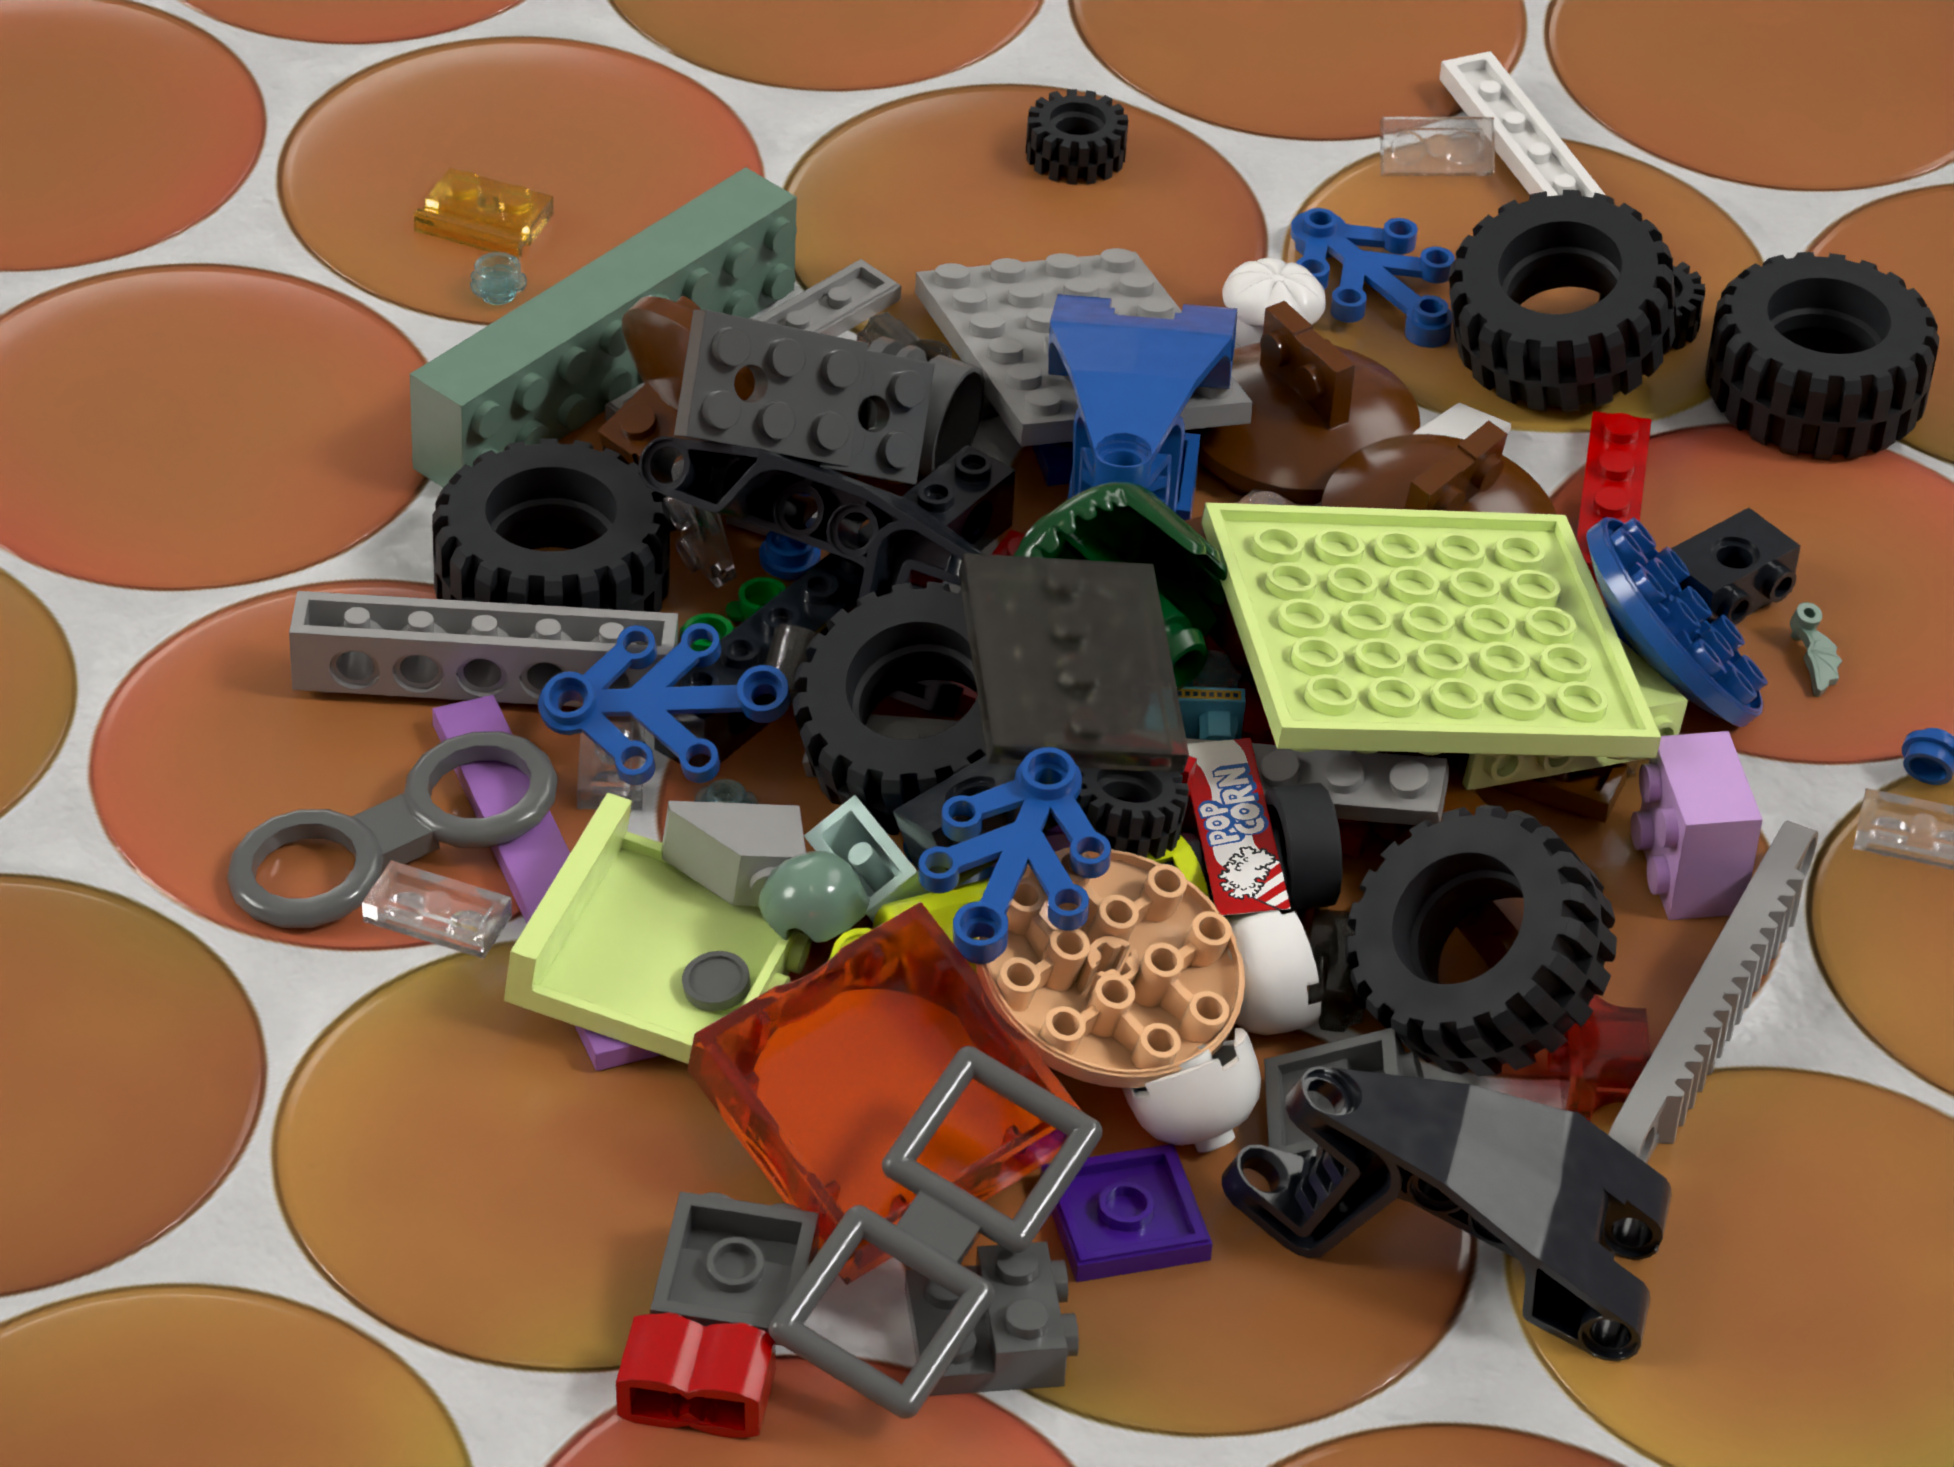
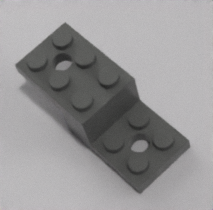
[674,310,935,485]

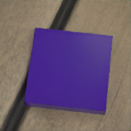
[1040,1144,1213,1282]

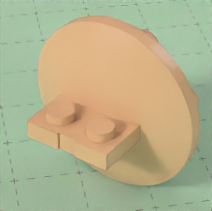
[976,847,1245,1088]

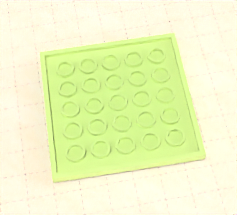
[1201,502,1661,760]

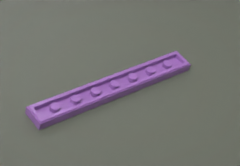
[432,695,660,1071]

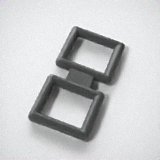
[768,1046,1103,1419]

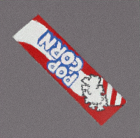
[1180,738,1291,916]

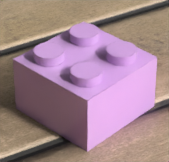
[1631,731,1763,920]

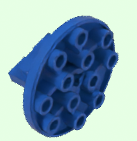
[1586,517,1768,727]

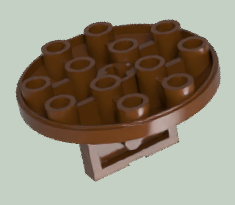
[598,296,755,481]
[1185,301,1420,506]
[1320,420,1557,515]

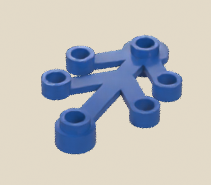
[1290,208,1455,348]
[538,623,790,785]
[918,747,1111,964]

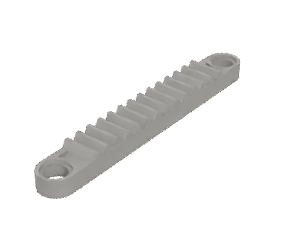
[1608,820,1818,1163]

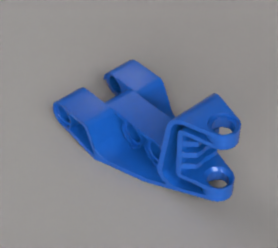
[1048,294,1237,513]

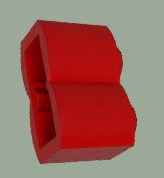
[615,1313,776,1438]

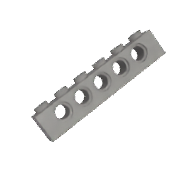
[289,591,678,708]

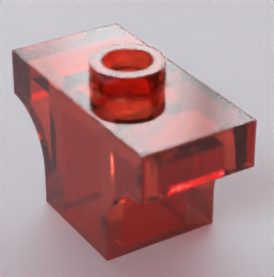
[1547,994,1651,1122]

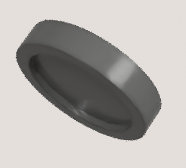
[682,951,751,1011]

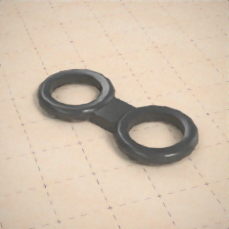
[227,731,558,928]

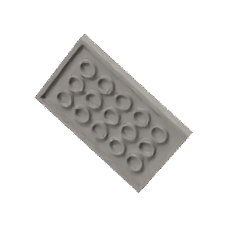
[915,248,1252,447]

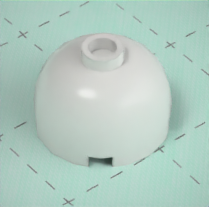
[1227,910,1321,1035]
[1122,1028,1261,1152]

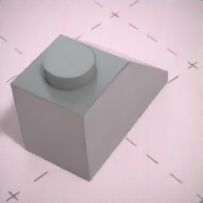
[661,801,806,906]

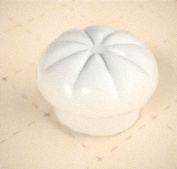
[1222,258,1326,347]

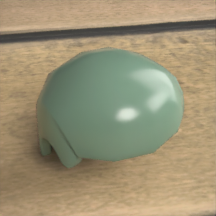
[758,851,870,943]

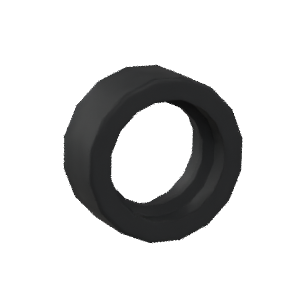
[1264,783,1343,912]

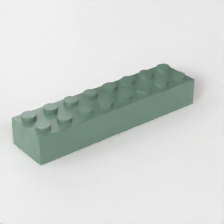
[410,167,797,488]

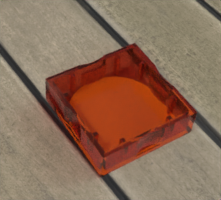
[687,902,1082,1285]

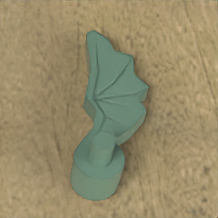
[1789,602,1842,697]

